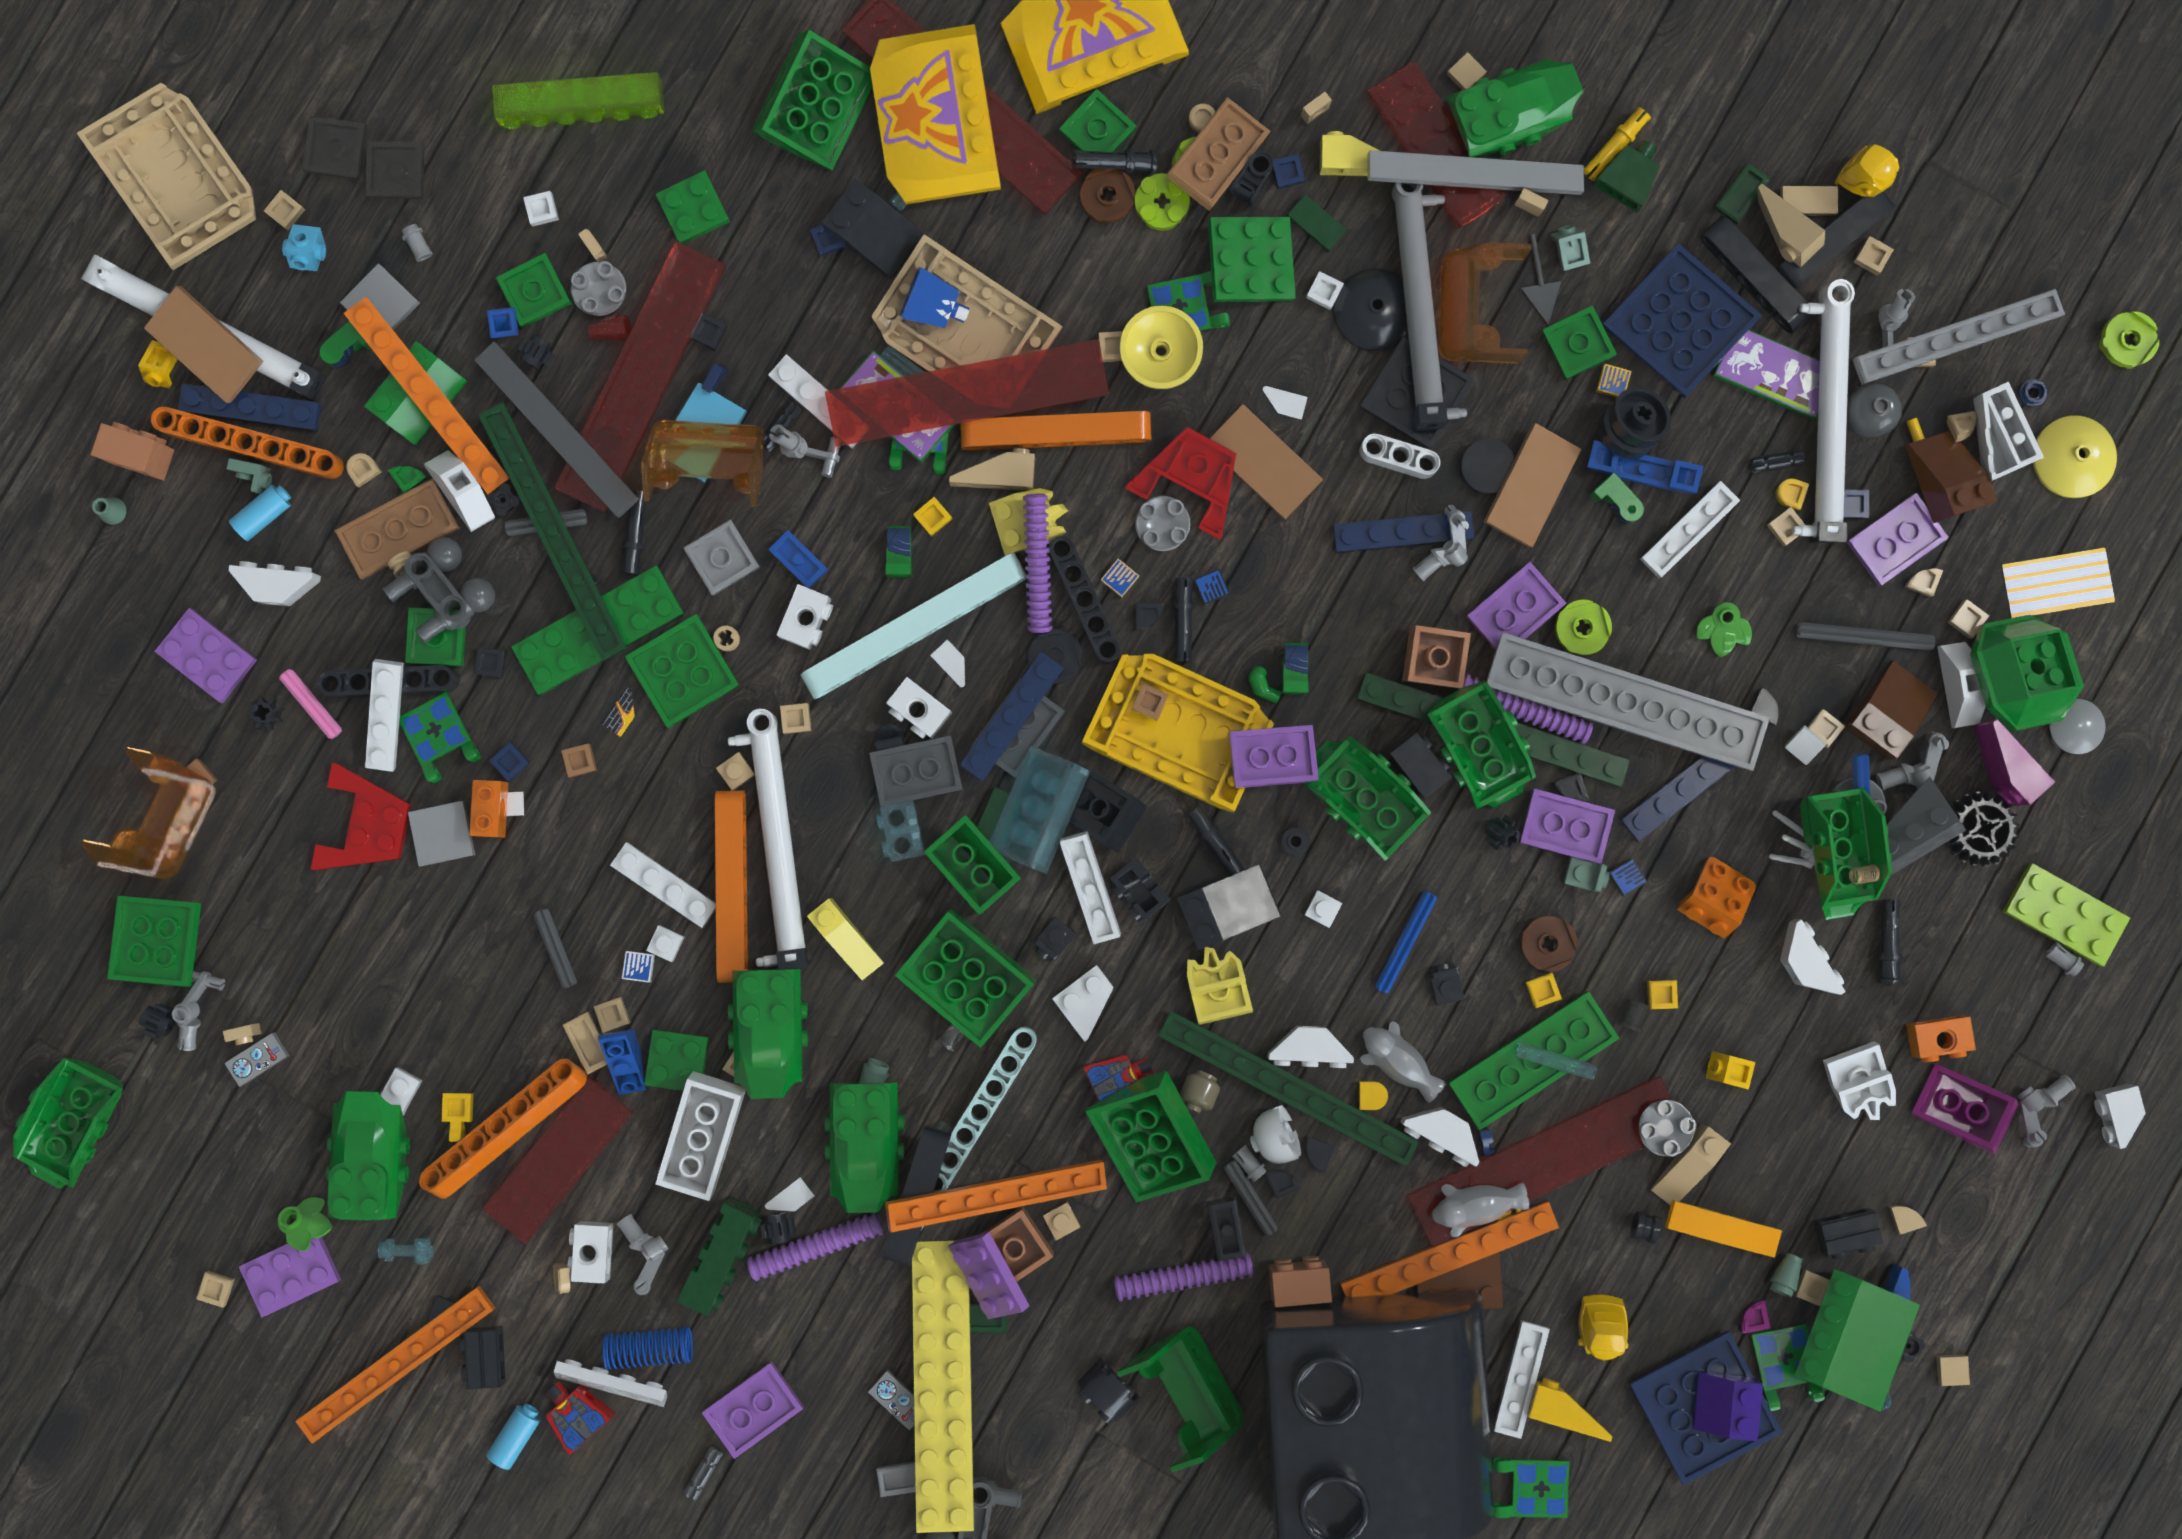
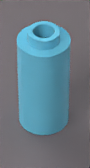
[229,485,291,541]
[486,1404,541,1470]

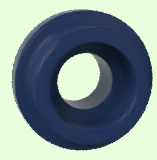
[2018,379,2047,407]

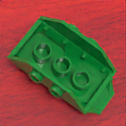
[1446,58,1583,158]
[1427,682,1536,809]
[1304,736,1431,861]
[1800,788,1892,920]
[728,969,808,1099]
[13,1058,123,1189]
[825,1082,905,1213]
[326,1091,410,1220]

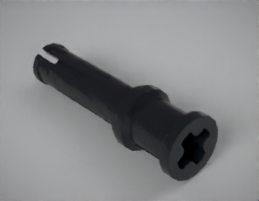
[1072,149,1157,175]
[1877,900,1904,984]

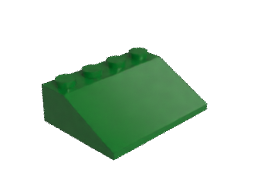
[752,30,873,171]
[895,908,1037,1048]
[1085,1070,1216,1202]
[1795,1269,1920,1412]

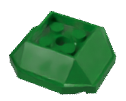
[1970,614,2084,733]

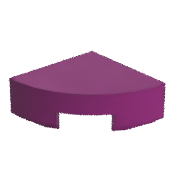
[1740,1299,1770,1334]

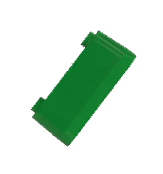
[1117,1327,1244,1472]

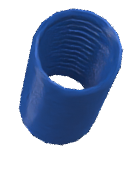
[602,1326,693,1370]

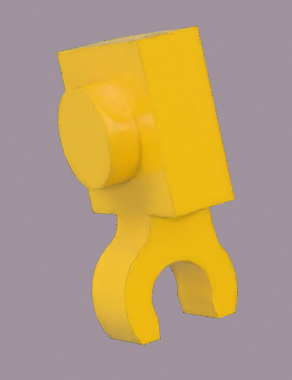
[442,1093,473,1142]

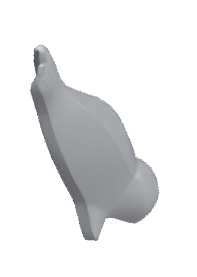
[1360,1022,1446,1103]
[1432,1183,1529,1237]

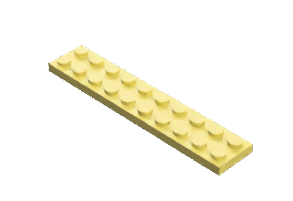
[912,1241,974,1533]

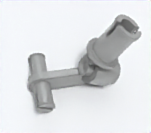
[1869,289,1915,352]
[769,424,842,478]
[1413,505,1469,581]
[1876,732,1949,791]
[172,971,225,1051]
[2017,1075,2076,1148]
[617,1214,669,1295]

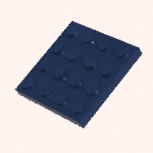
[1603,243,1762,399]
[1628,1330,1783,1485]

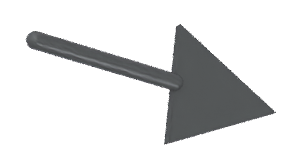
[1520,233,1561,325]

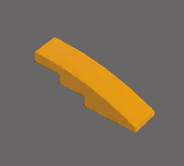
[1665,1200,1782,1258]

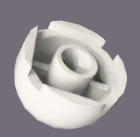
[1250,1105,1301,1164]

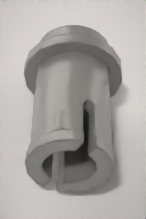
[402,224,433,262]
[2045,942,2084,977]
[1232,1145,1266,1182]

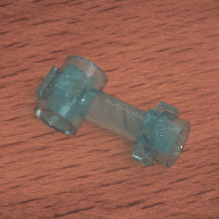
[378,1238,434,1265]

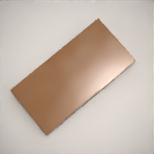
[1166,97,1271,211]
[144,286,264,403]
[1210,404,1323,520]
[1483,423,1581,548]
[334,478,460,580]

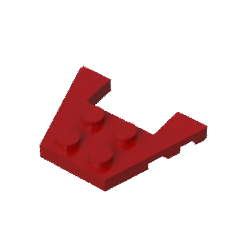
[1125,427,1237,539]
[311,763,411,870]

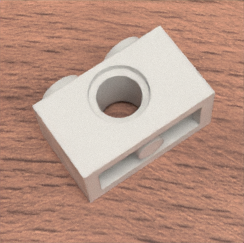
[777,584,833,650]
[887,677,952,739]
[567,1221,613,1283]

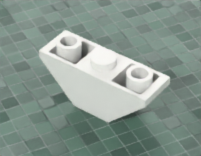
[424,450,495,532]
[229,561,321,606]
[1938,642,1986,728]
[1780,919,1846,995]
[1267,1026,1354,1068]
[1400,1107,1479,1167]

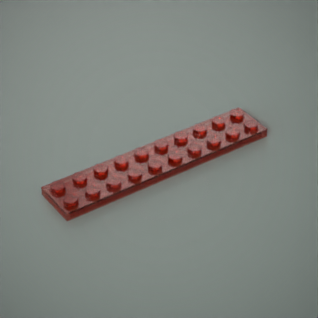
[842,0,1082,215]
[554,241,726,513]
[825,339,1109,447]
[1408,1077,1672,1247]

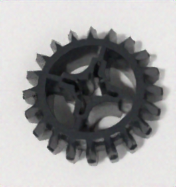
[1944,792,2021,867]

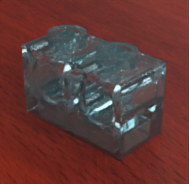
[876,800,925,862]

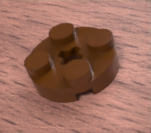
[1080,169,1135,224]
[1520,916,1578,972]

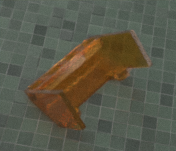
[1438,242,1532,364]
[641,420,764,508]
[81,747,216,879]

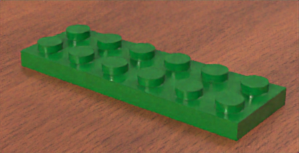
[511,565,685,696]
[1447,991,1620,1130]

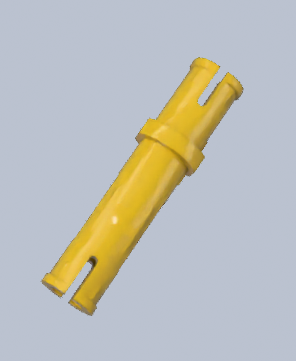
[1584,107,1651,181]

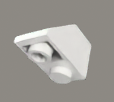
[2094,1084,2145,1149]

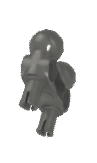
[382,537,495,643]
[925,1475,1022,1539]

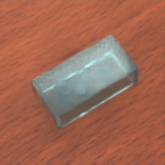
[990,746,1090,874]

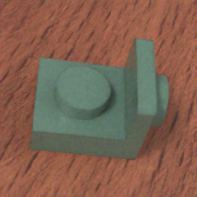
[1551,225,1590,271]
[227,458,272,494]
[1563,857,1609,892]

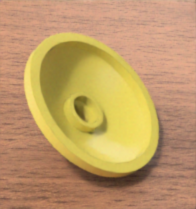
[1120,306,1203,389]
[2033,416,2117,498]

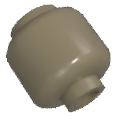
[1180,1070,1220,1115]

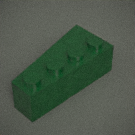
[677,1196,762,1316]

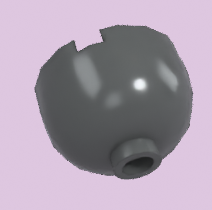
[1846,383,1902,439]

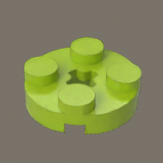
[1135,173,1190,231]
[2099,311,2159,369]
[1555,600,1612,656]

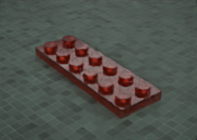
[1368,61,1506,229]
[483,1077,634,1244]

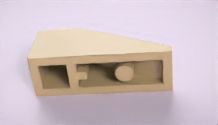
[1758,184,1825,267]
[949,448,1035,491]
[1650,1123,1731,1205]

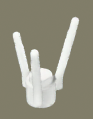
[1769,810,1815,869]

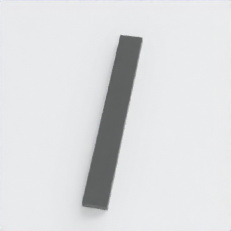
[475,341,639,518]

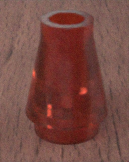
[588,313,631,341]

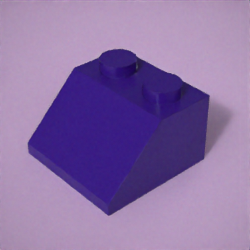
[1693,1372,1763,1442]

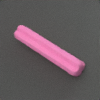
[279,669,342,739]

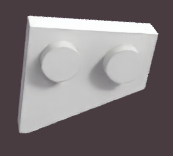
[1052,965,1114,1042]

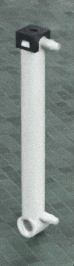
[81,254,327,401]
[1792,279,1855,544]
[728,709,809,969]

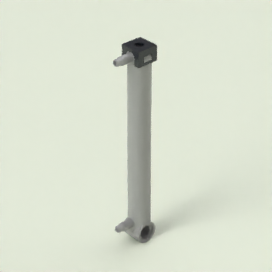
[1392,182,1467,431]

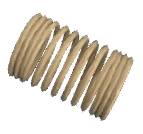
[1849,865,1880,884]

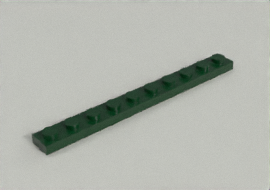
[478,403,628,661]
[1357,672,1630,787]
[1158,1011,1419,1166]

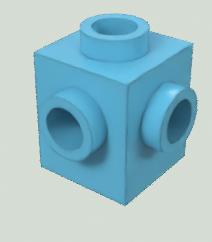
[282,224,326,271]

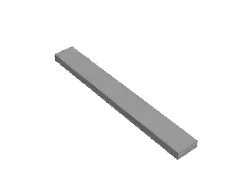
[1367,150,1584,195]
[1852,289,2065,385]

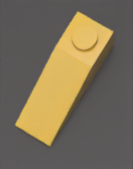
[1528,1378,1612,1442]

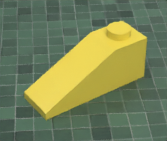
[1320,131,1380,176]
[807,898,884,980]

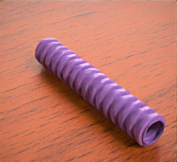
[1023,493,1052,633]
[1458,674,1593,744]
[747,1213,884,1281]
[1114,1252,1254,1302]

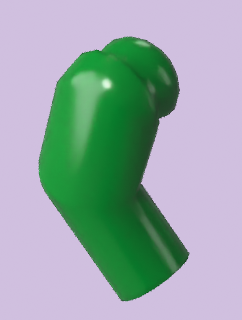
[1248,666,1282,704]

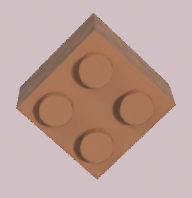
[91,422,174,481]
[1402,625,1471,689]
[981,1206,1054,1282]
[1268,1256,1332,1307]

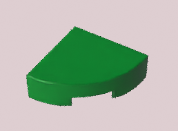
[388,466,428,493]

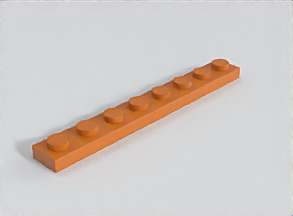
[344,297,510,494]
[885,1160,1107,1233]
[1340,1200,1559,1297]
[295,1286,495,1444]

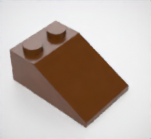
[1905,431,1997,523]
[1844,660,1938,760]

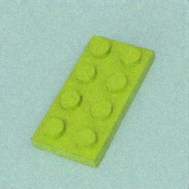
[2002,863,2130,967]

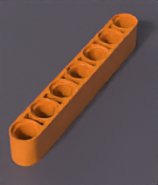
[151,407,344,479]
[960,411,1152,451]
[715,790,748,983]
[419,1059,587,1199]

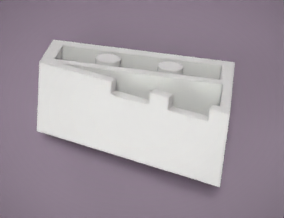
[1973,382,2044,481]

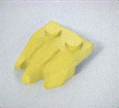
[989,488,1068,556]
[1187,947,1253,1025]

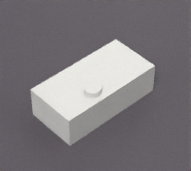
[655,1071,746,1201]

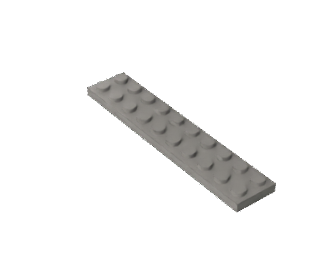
[1486,633,1770,771]

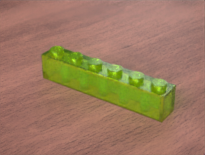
[492,72,664,129]

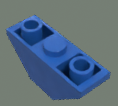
[598,1029,646,1095]

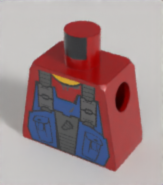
[1083,1053,1153,1102]
[546,1382,615,1455]

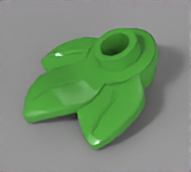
[1696,602,1752,657]
[278,1197,332,1251]

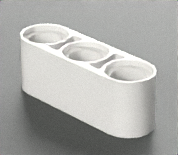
[1359,434,1440,479]

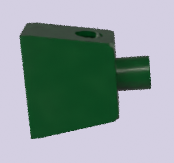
[1593,140,1660,213]

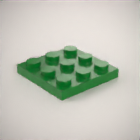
[1208,217,1296,302]
[625,614,740,728]
[107,896,201,987]

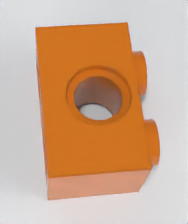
[470,780,508,838]
[1906,1015,1976,1062]

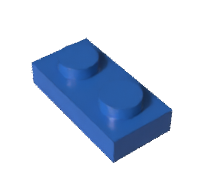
[769,530,828,589]

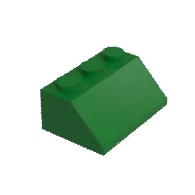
[364,341,468,446]
[924,815,1021,915]

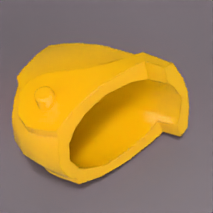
[1834,144,1899,197]
[1578,1295,1628,1361]

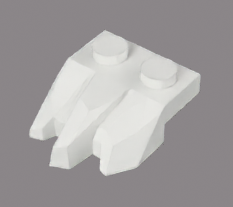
[1823,1041,1896,1120]

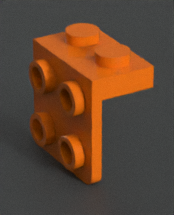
[1677,857,1756,939]

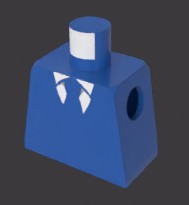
[899,266,970,328]

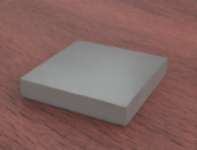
[340,263,420,330]
[684,519,760,596]
[408,801,475,867]

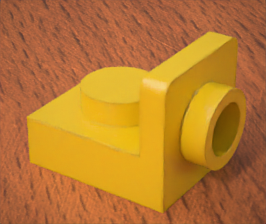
[138,340,178,389]
[1706,1051,1755,1089]

